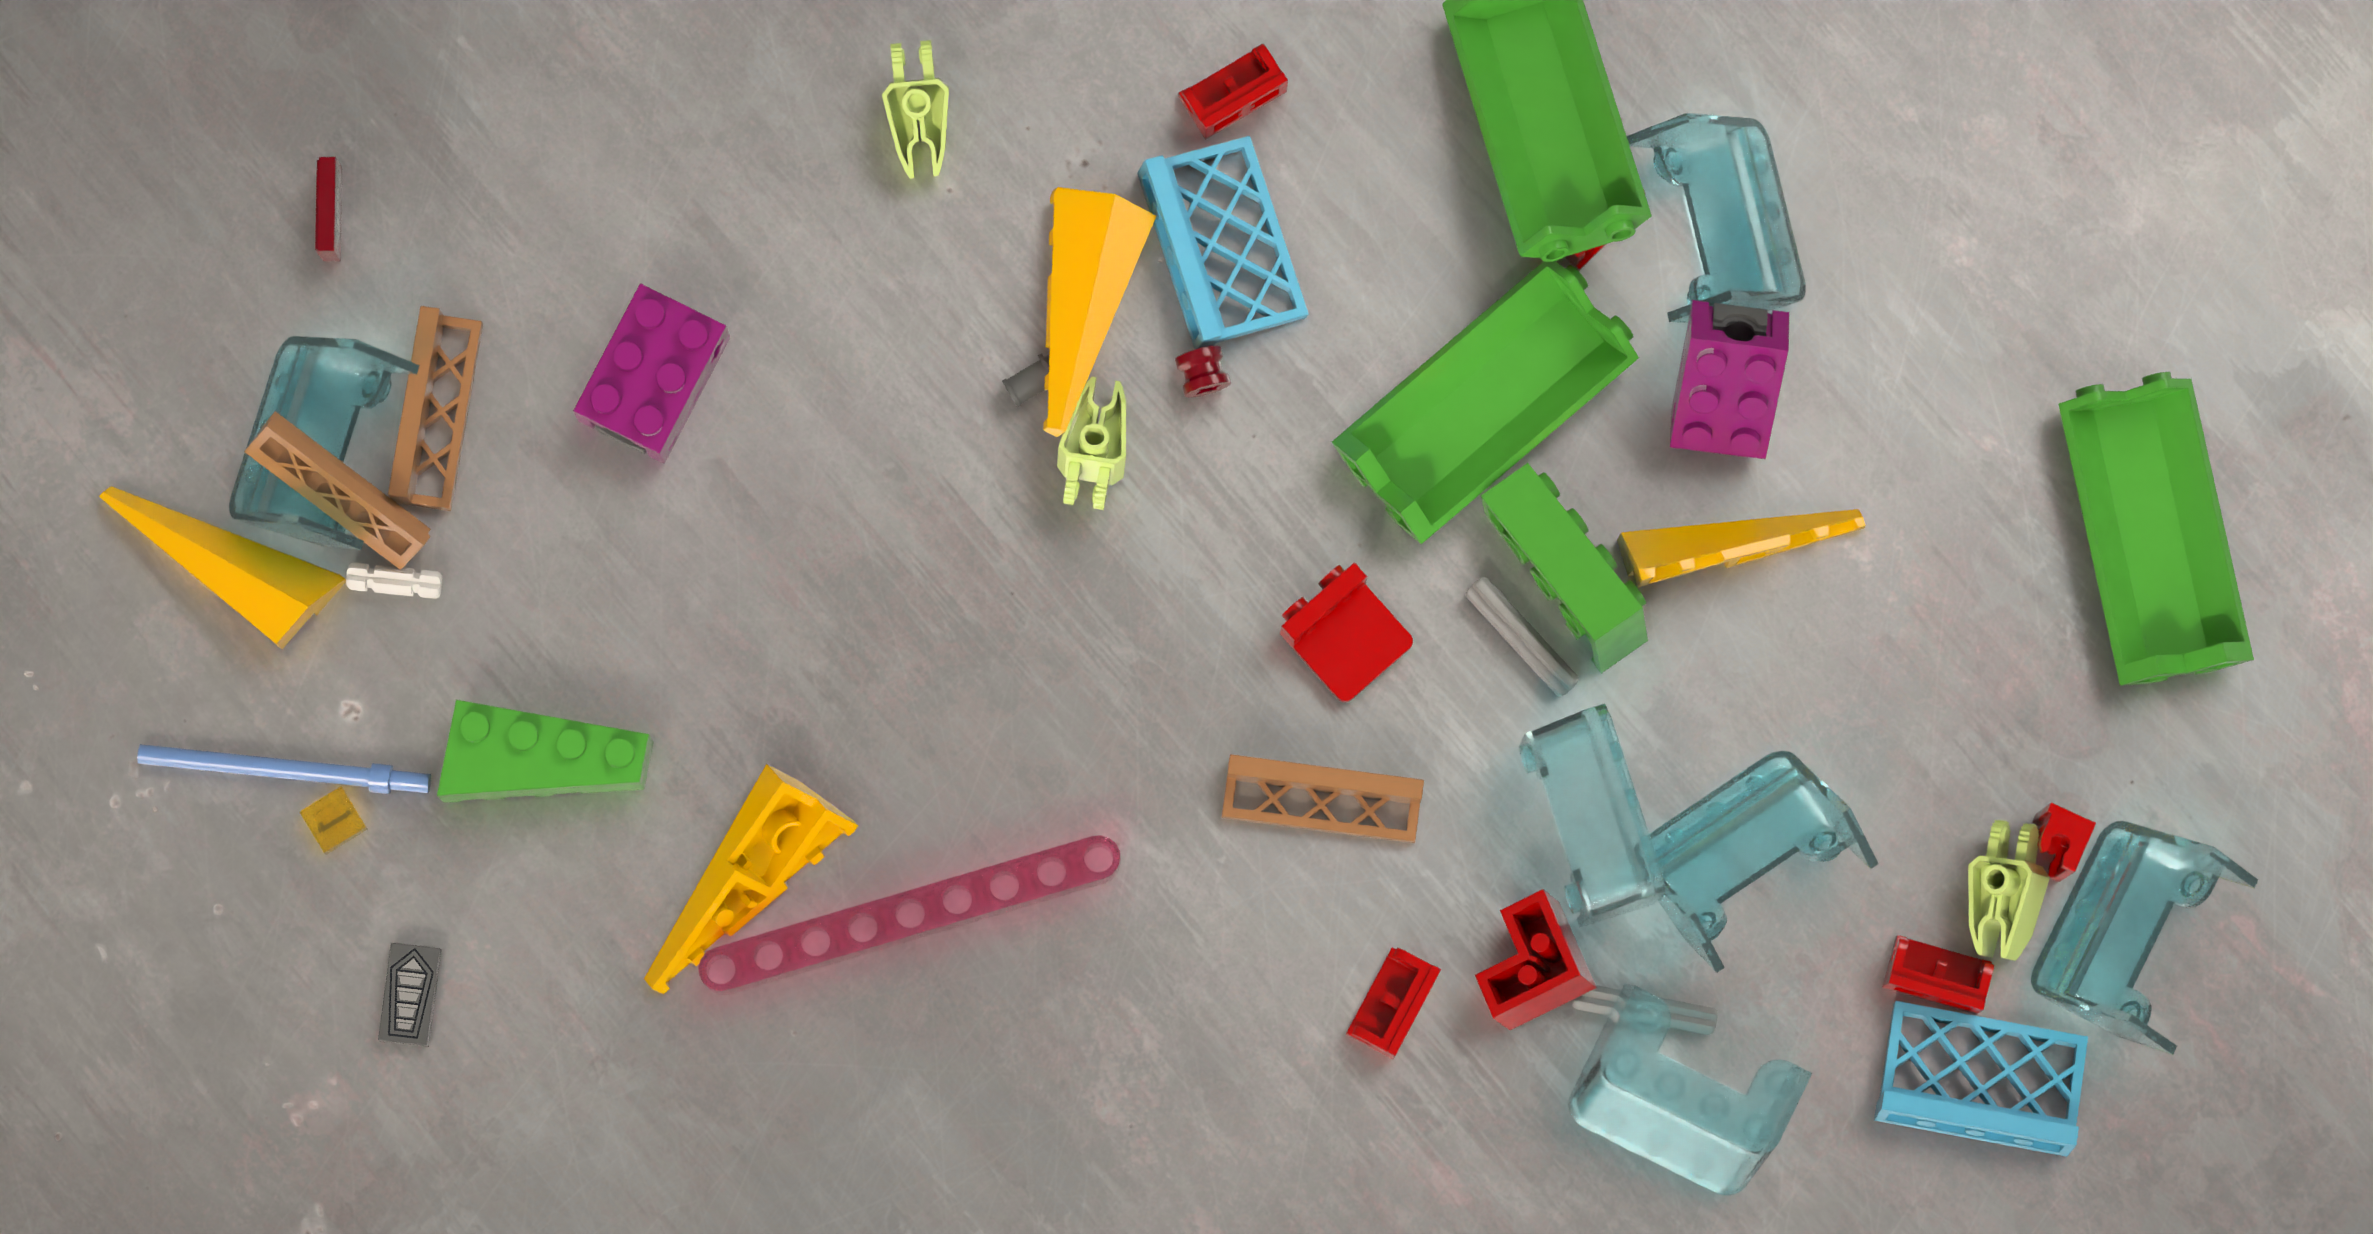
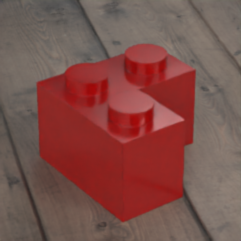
[1475,889,1597,1030]

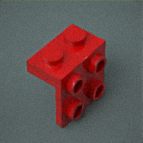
[1280,562,1413,703]

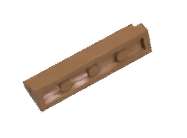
[388,306,483,511]
[244,411,431,570]
[1222,754,1424,843]

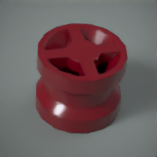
[1175,345,1231,398]

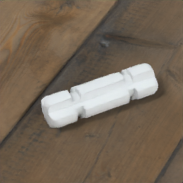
[346,562,443,599]

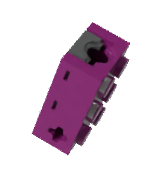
[573,283,730,464]
[1670,300,1789,459]

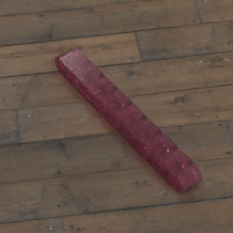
[698,835,1121,995]

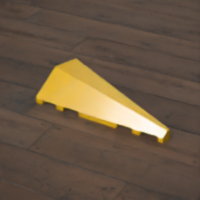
[1043,187,1156,437]
[99,486,346,649]
[1617,509,1866,588]
[644,764,858,994]

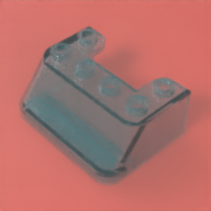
[1568,984,1812,1195]

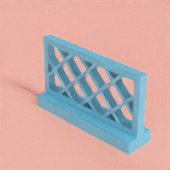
[1137,136,1309,349]
[1874,1001,2088,1157]

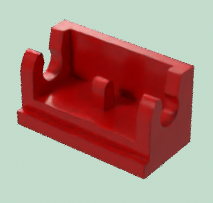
[1178,44,1288,140]
[2032,803,2096,882]
[1882,935,1994,1014]
[1346,947,1441,1059]

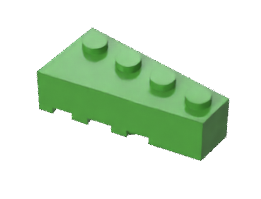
[1481,463,1648,674]
[437,700,654,803]

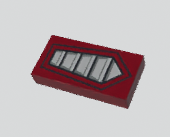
[315,157,342,262]

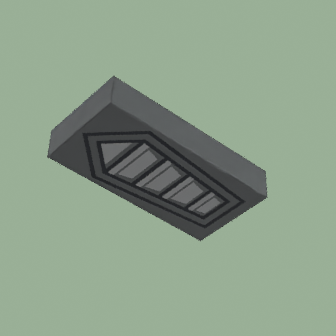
[378,943,442,1047]

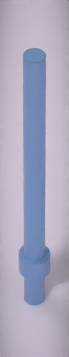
[137,744,431,794]

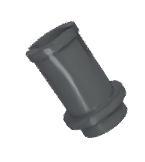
[1002,353,1049,407]

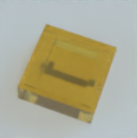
[299,786,368,855]

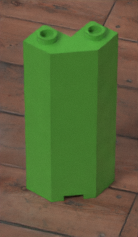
[1442,0,1652,262]
[1332,261,1639,544]
[2058,372,2254,686]

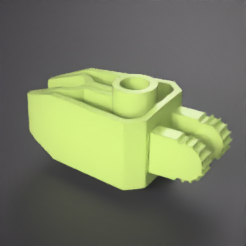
[882,40,949,178]
[1057,377,1126,510]
[1968,820,2050,961]

